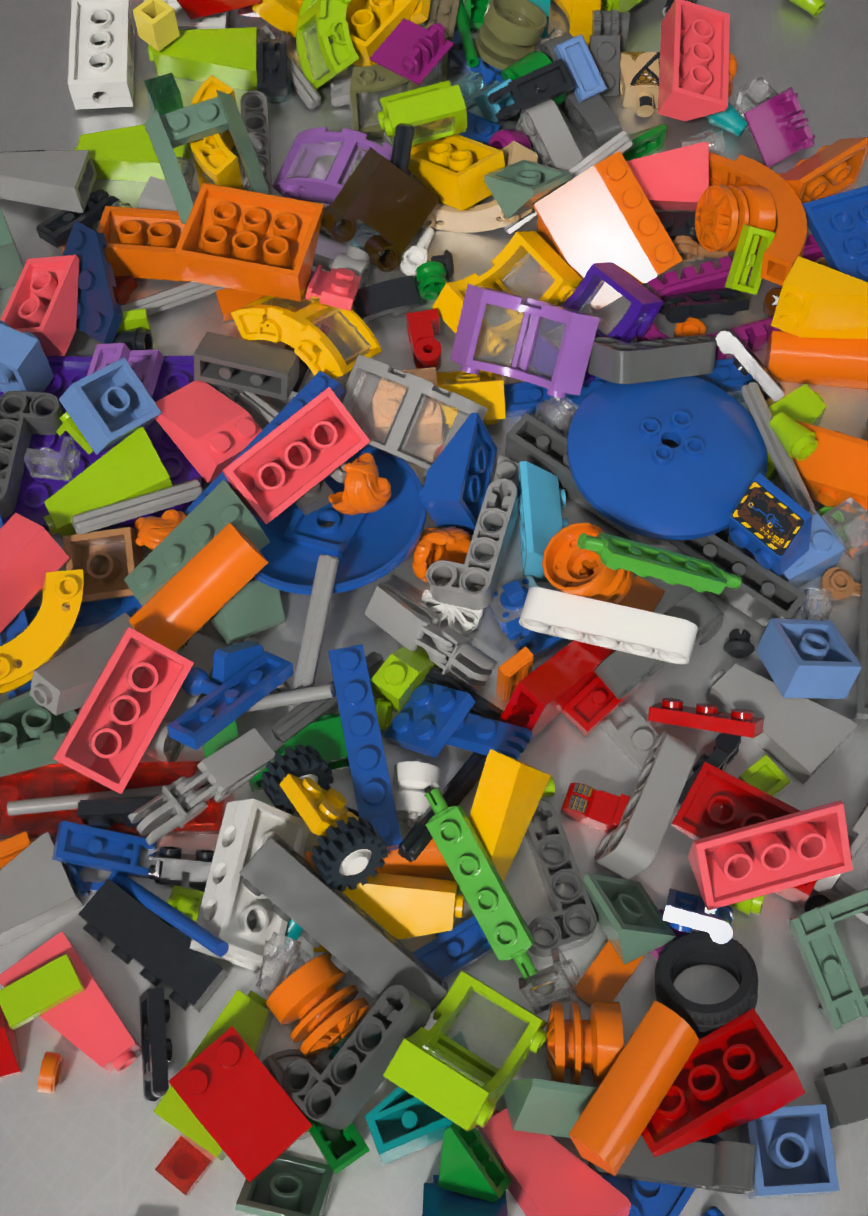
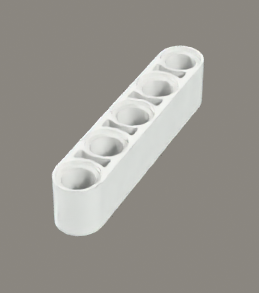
[519,587,698,664]

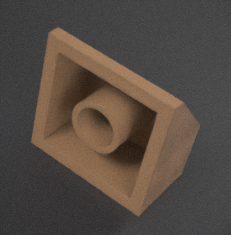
[63,527,143,603]

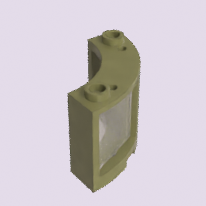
[350,25,448,140]

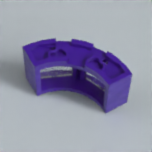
[514,262,663,387]

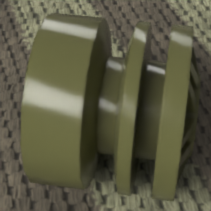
[474,0,547,71]

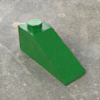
[248,714,350,792]

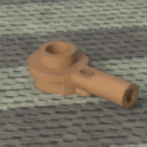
[672,236,729,262]
[820,567,860,601]

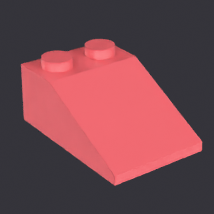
[0,255,79,356]
[155,380,262,484]

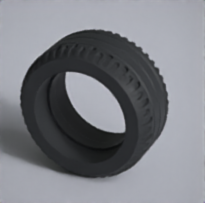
[654,930,758,1038]

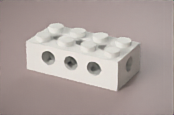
[68,0,135,110]
[190,798,309,970]

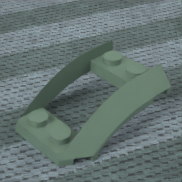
[144,90,269,224]
[789,888,868,1030]

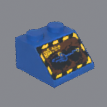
[729,473,812,576]

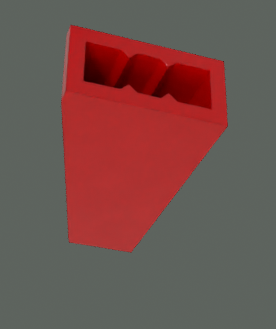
[499,641,616,739]

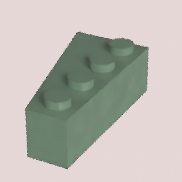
[124,479,270,606]
[0,691,77,777]

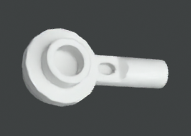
[399,227,435,278]

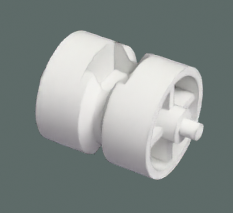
[393,758,441,829]

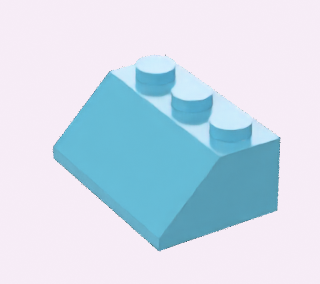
[517,461,569,582]

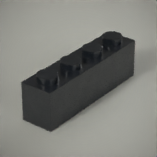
[78,878,228,1012]

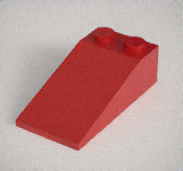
[671,762,817,907]
[641,1008,805,1157]

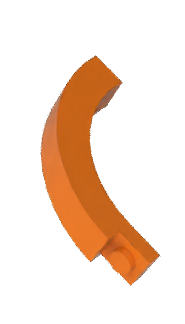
[709,152,807,286]

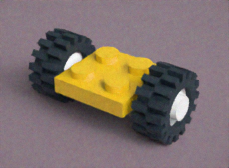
[261,744,388,891]

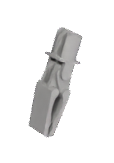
[364,583,497,692]
[128,728,276,846]

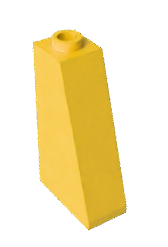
[451,749,551,882]
[313,873,465,953]

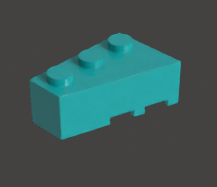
[365,1032,468,1166]

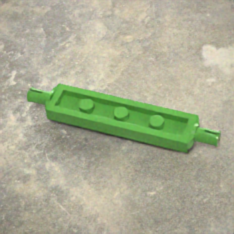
[577,532,742,595]
[424,787,538,979]

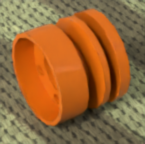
[695,185,776,252]
[542,523,634,604]
[266,953,370,1059]
[545,1001,624,1087]

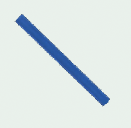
[112,873,229,957]

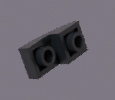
[353,276,422,323]

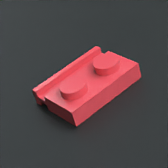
[305,265,362,311]

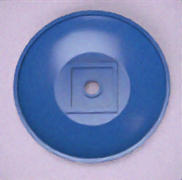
[566,376,767,540]
[248,445,427,595]

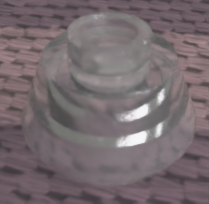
[535,397,577,437]

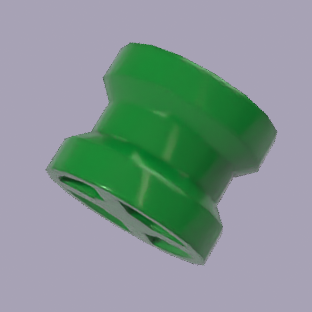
[415,261,448,300]

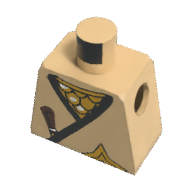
[619,52,660,117]

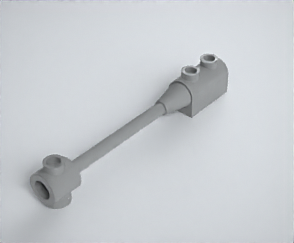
[138,176,371,289]

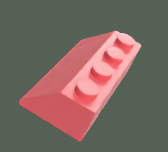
[658,0,730,121]
[52,627,194,794]

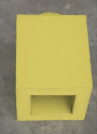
[133,0,180,52]

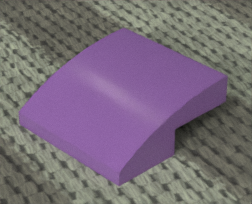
[87,343,164,398]

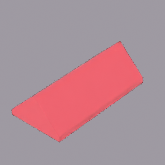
[222,387,370,525]
[0,513,70,634]
[688,800,853,911]

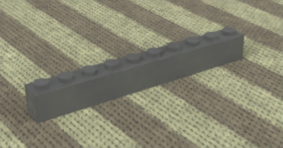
[505,413,808,628]

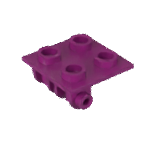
[370,18,454,86]
[744,87,815,168]

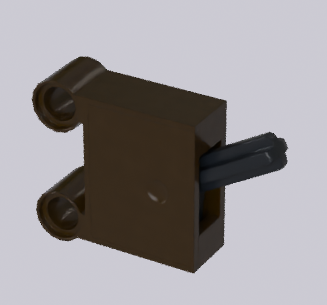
[321,123,440,272]

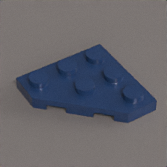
[62,221,123,344]

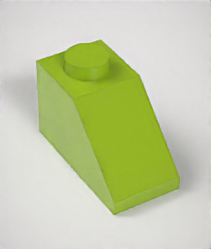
[370,646,437,714]

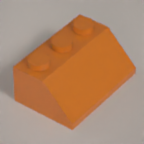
[778,137,868,204]
[97,206,189,282]
[783,420,868,517]

